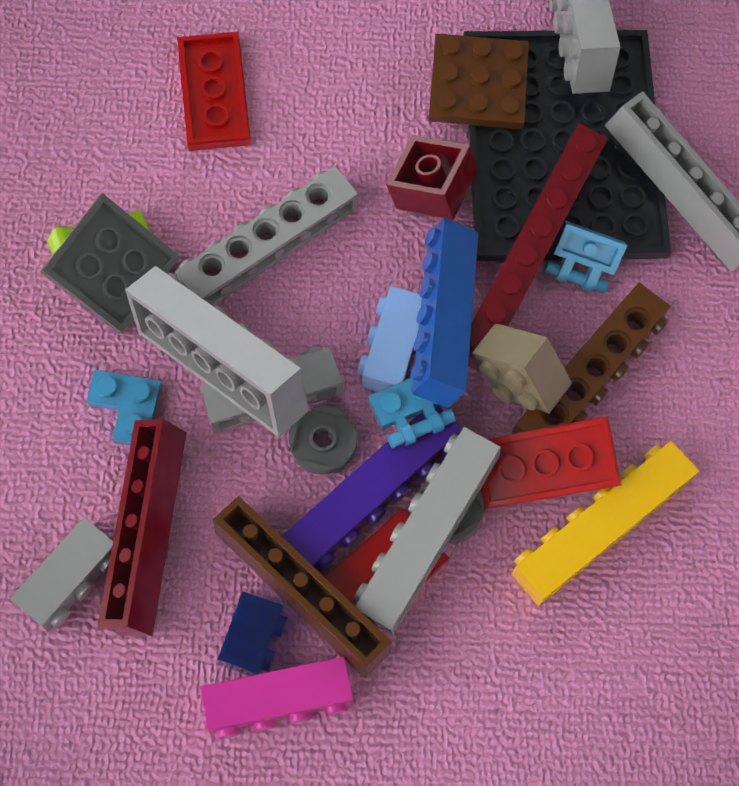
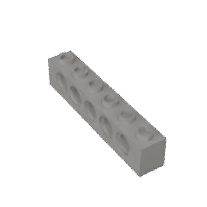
[175,166,358,306]

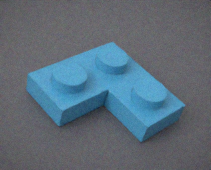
[87,370,162,445]

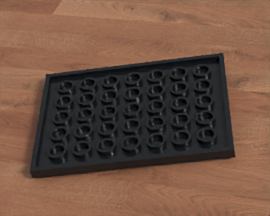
[463,30,671,261]

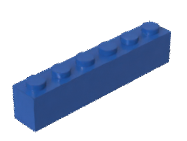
[411,217,479,408]

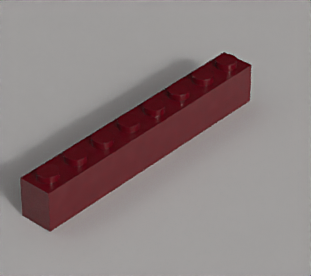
[468,123,608,373]

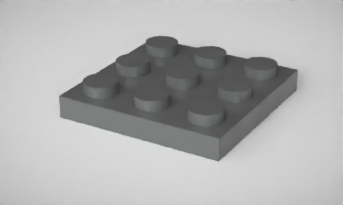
[40,193,180,335]

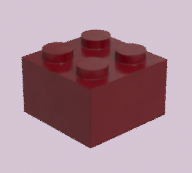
[386,135,478,220]

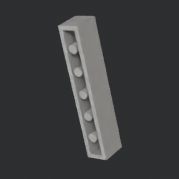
[605,91,739,272]
[353,427,501,635]

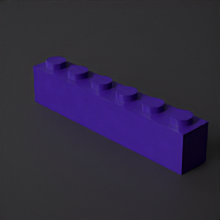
[282,406,462,572]

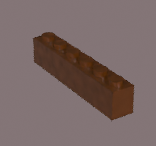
[213,496,392,678]

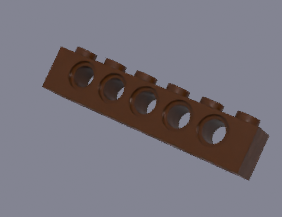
[512,282,671,434]

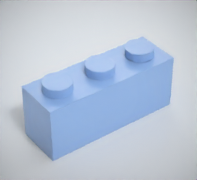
[357,286,422,392]

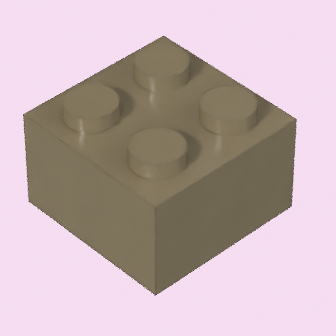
[472,323,572,413]

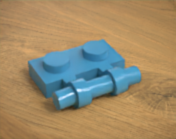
[543,221,627,293]
[368,378,455,448]

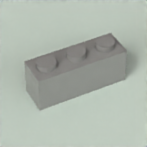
[10,517,113,632]

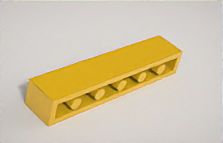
[511,440,699,607]

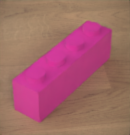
[200,656,353,739]

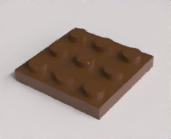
[428,33,529,130]

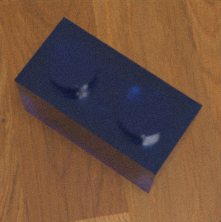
[217,591,288,676]

